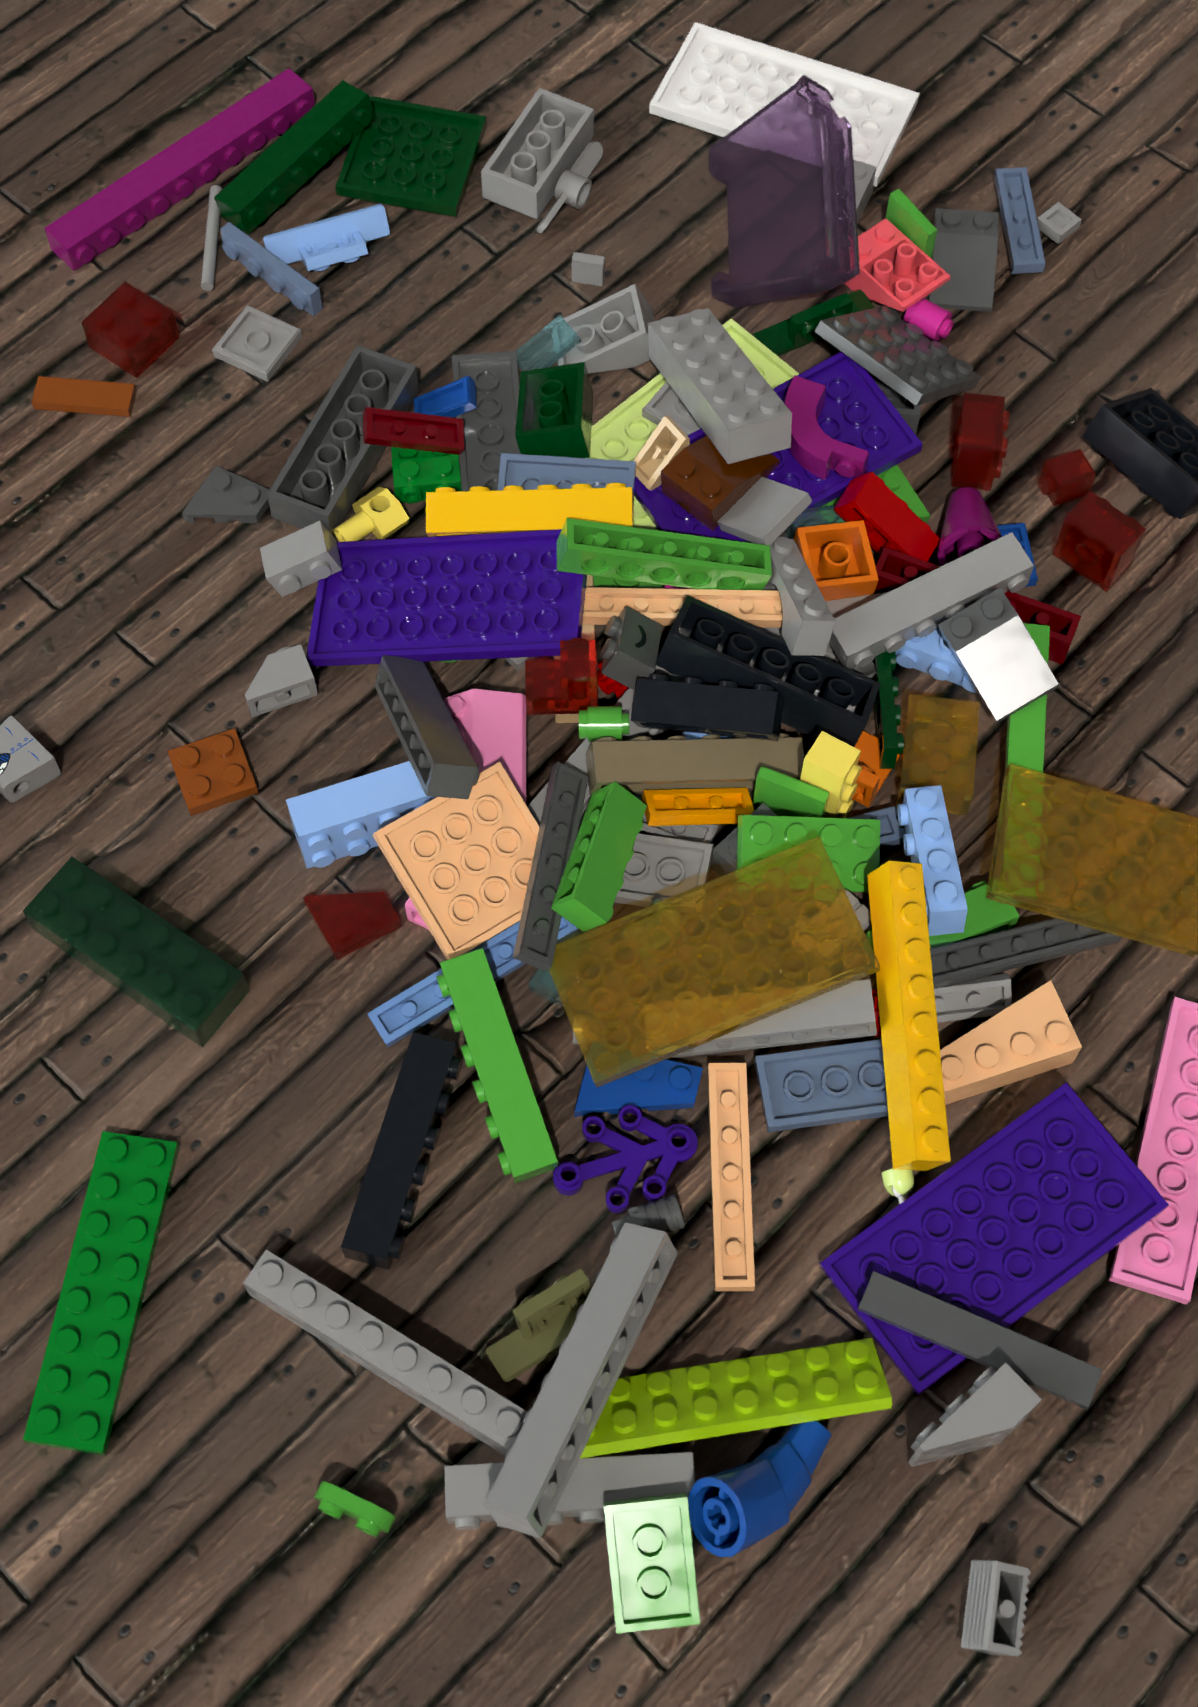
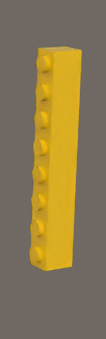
[867,861,951,1171]

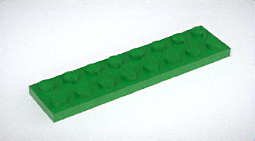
[23,1131,180,1455]

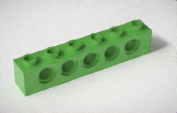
[556,518,772,590]

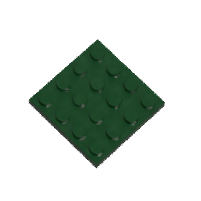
[335,96,487,217]

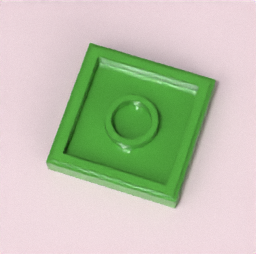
[886,189,937,258]
[753,766,829,818]

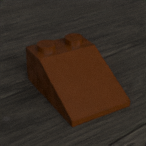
[661,435,780,531]

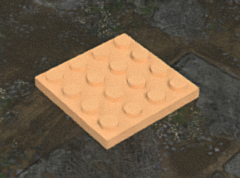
[372,762,539,960]

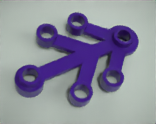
[553,1105,698,1213]

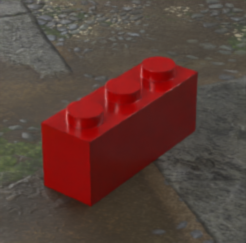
[833,471,940,562]

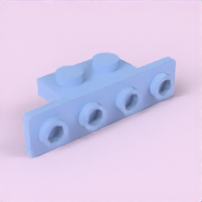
[263,204,390,271]

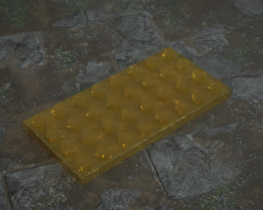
[549,836,880,1088]

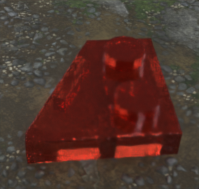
[303,892,402,960]

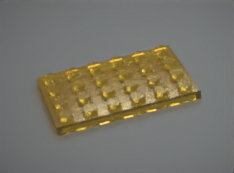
[986,764,1198,957]

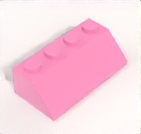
[444,689,526,804]

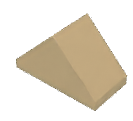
[633,416,690,490]

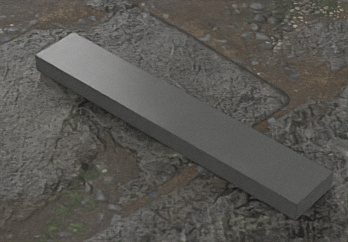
[513,762,589,971]
[930,905,1123,989]
[858,1271,1102,1410]

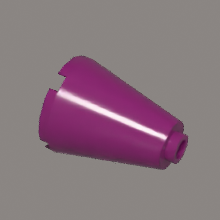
[937,487,1003,567]

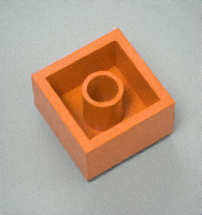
[793,520,879,601]

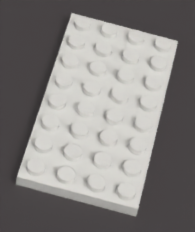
[649,22,919,187]

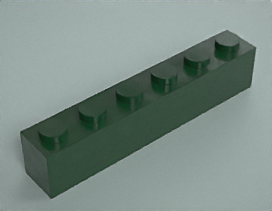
[214,80,376,235]

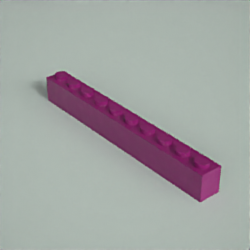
[44,68,315,271]

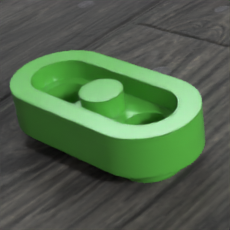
[314,1481,396,1537]

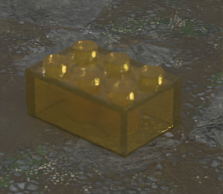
[896,694,980,816]

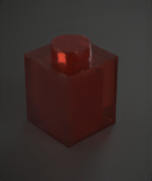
[1039,449,1096,506]

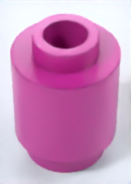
[904,298,954,341]

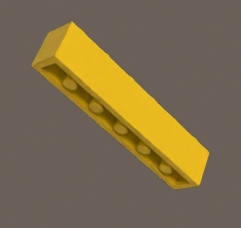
[426,483,634,537]

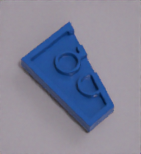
[574,1042,703,1117]

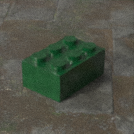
[515,362,593,458]

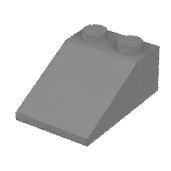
[550,284,655,373]

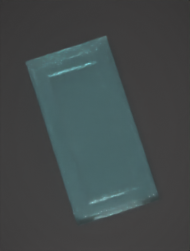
[516,315,581,371]

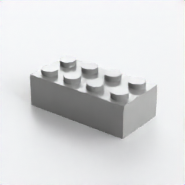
[481,88,594,219]

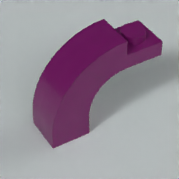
[785,375,869,480]

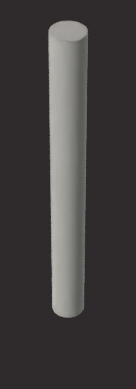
[201,185,222,291]

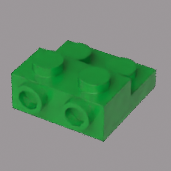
[391,447,462,504]

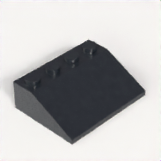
[1082,388,1198,519]

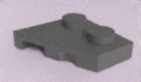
[182,466,270,523]

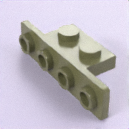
[486,1268,593,1382]

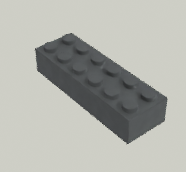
[267,345,419,537]

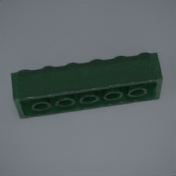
[23,856,250,1048]

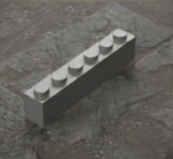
[374,655,479,799]

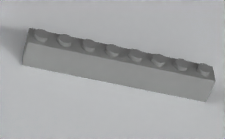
[484,1222,678,1539]
[243,1250,527,1456]

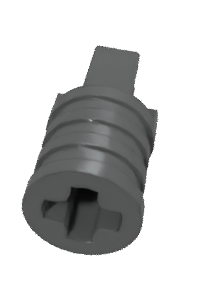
[611,1194,685,1237]

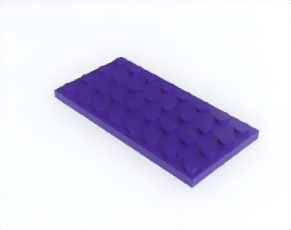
[634,352,923,544]
[306,529,587,667]
[820,1083,1169,1396]

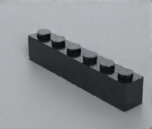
[341,1032,463,1270]

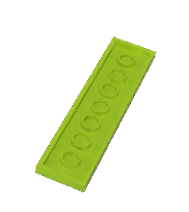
[579,1338,892,1459]

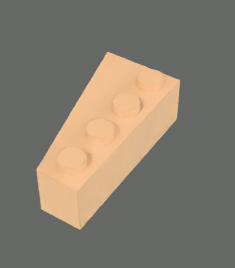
[940,980,1082,1105]

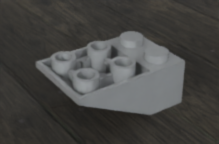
[908,1363,1042,1467]

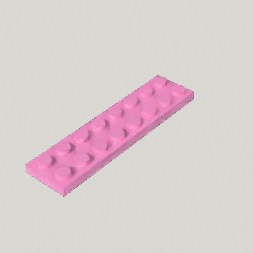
[1109,997,1198,1305]

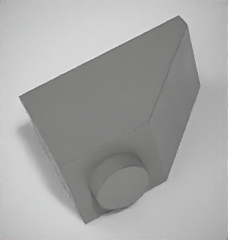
[245,644,318,717]

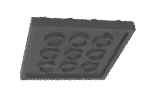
[815,306,981,406]

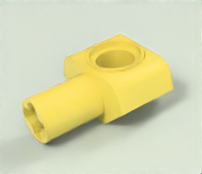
[333,487,409,542]

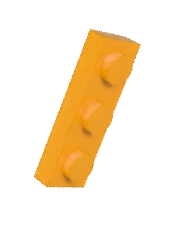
[641,787,755,826]

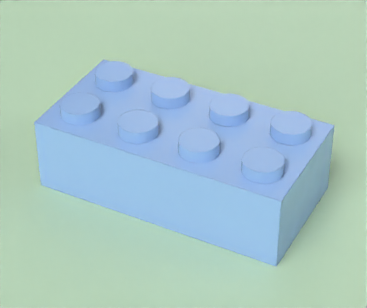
[286,761,436,869]

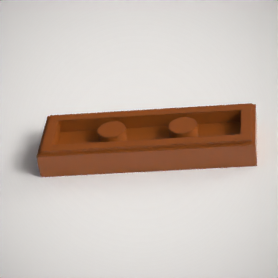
[32,376,136,417]

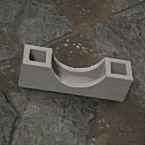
[763,537,836,656]

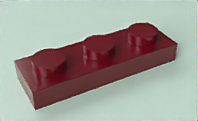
[363,407,464,455]

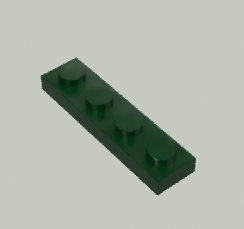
[872,651,904,769]

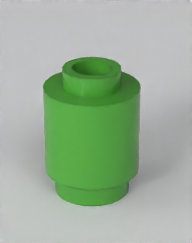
[579,706,629,742]

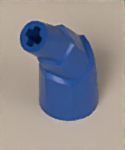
[688,1421,832,1557]

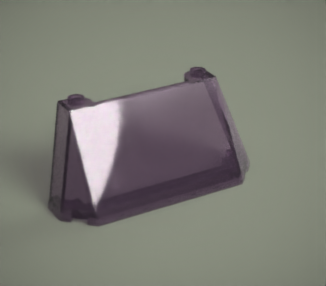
[709,75,860,308]

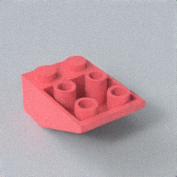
[835,218,951,312]

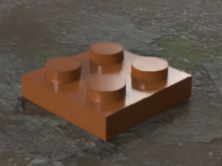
[167,728,259,816]

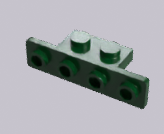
[752,289,875,356]

